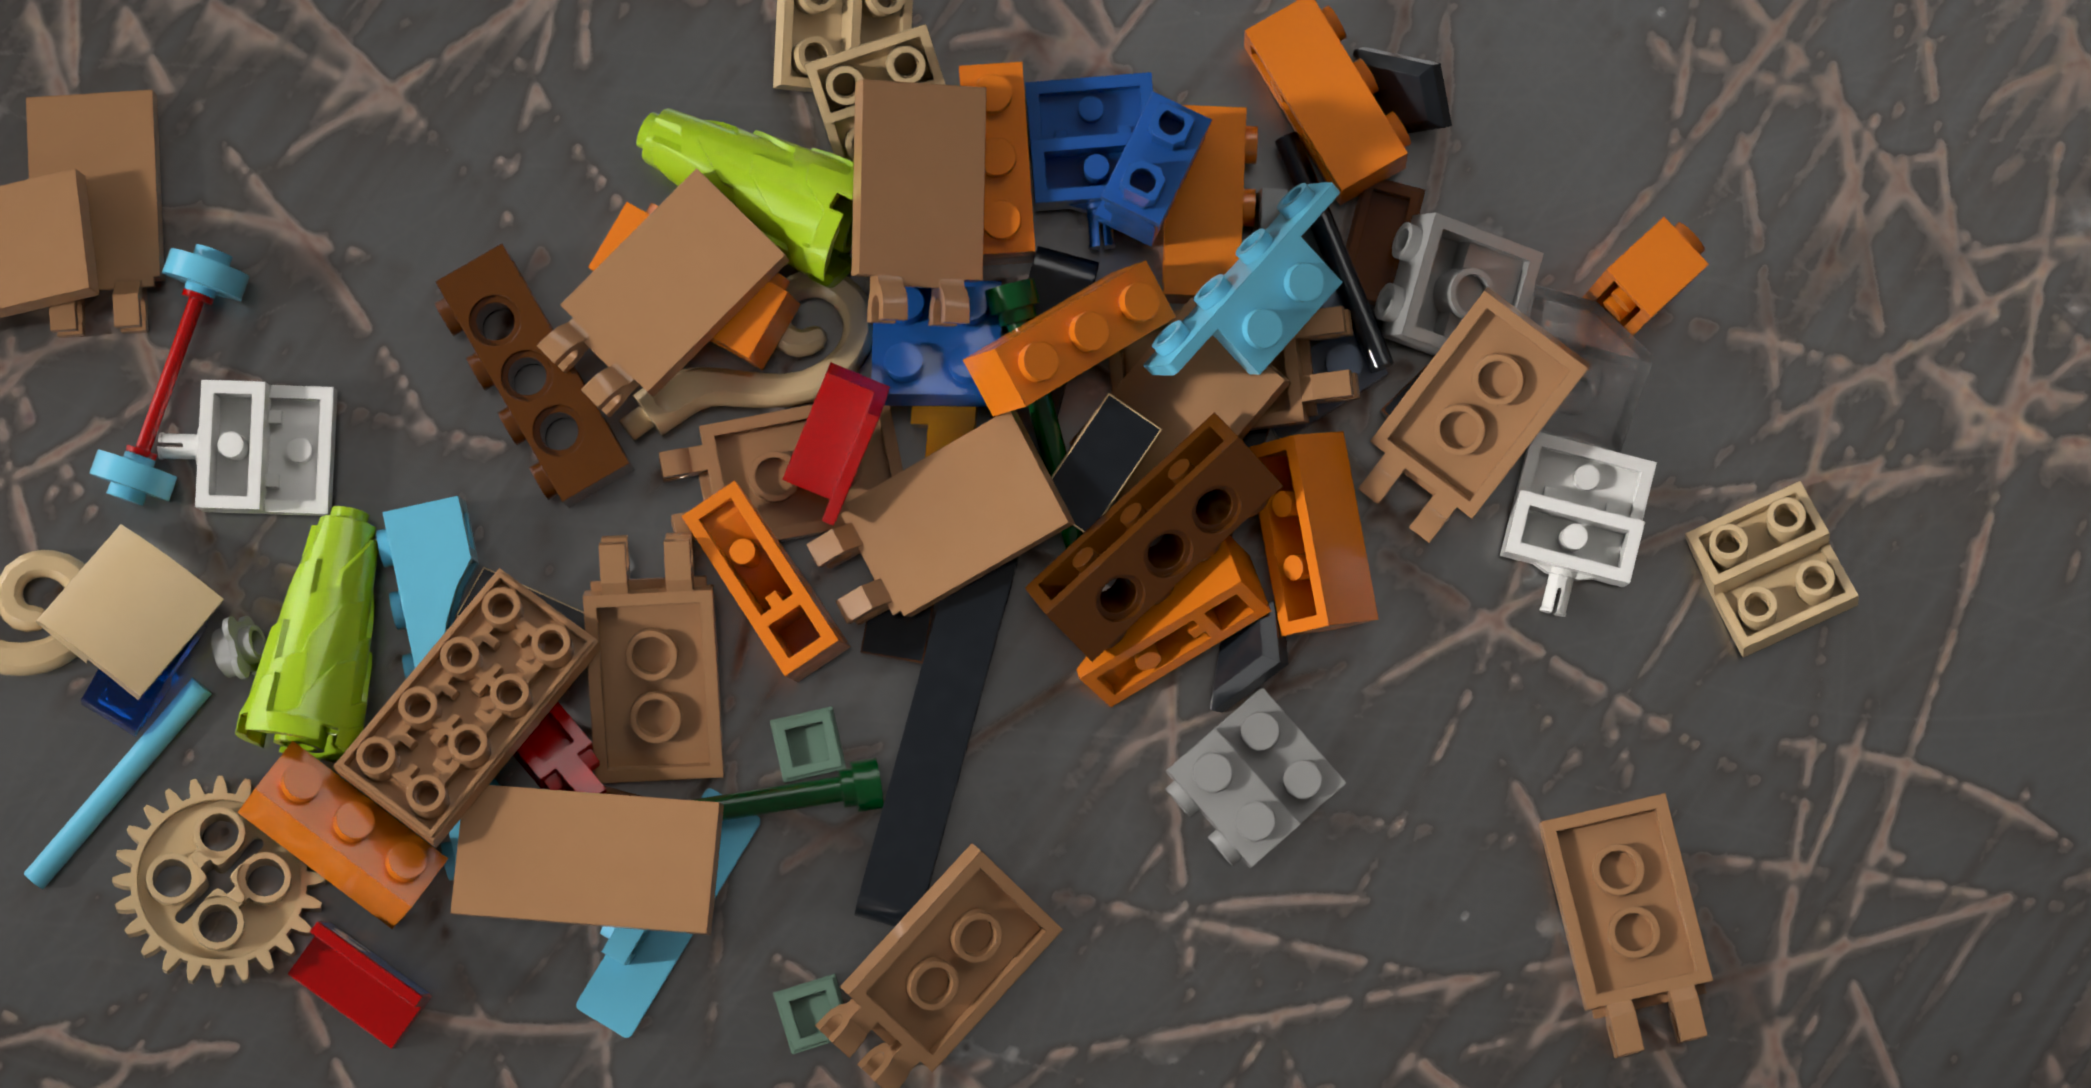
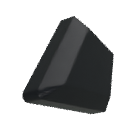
[1353,47,1452,133]
[1210,601,1289,713]

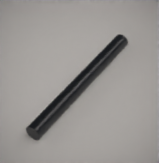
[1275,132,1394,373]

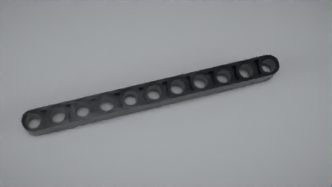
[854,246,1100,926]

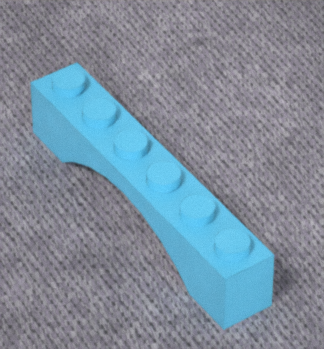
[376,496,501,881]

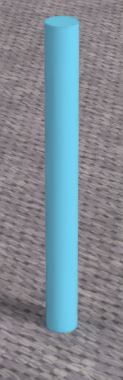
[24,677,212,889]

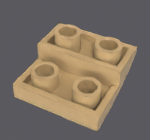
[773,0,913,92]
[804,24,946,160]
[1685,481,1859,658]
[36,524,224,700]

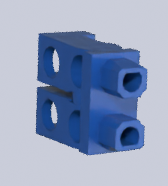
[1094,91,1212,247]

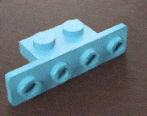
[1143,182,1343,376]
[576,788,761,1038]

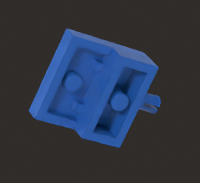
[1025,72,1153,250]
[871,281,1002,407]

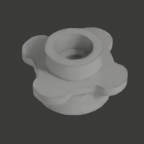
[211,615,266,679]

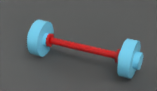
[89,244,250,506]

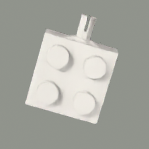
[157,380,338,516]
[1500,432,1657,617]

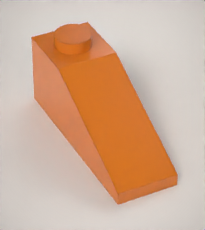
[681,480,851,682]
[1076,535,1271,707]

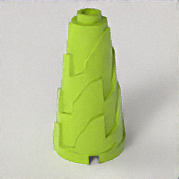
[636,108,854,288]
[235,506,379,762]

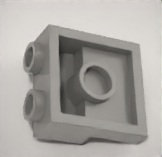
[1375,212,1544,355]
[1165,687,1346,868]

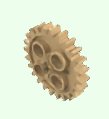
[112,776,326,987]

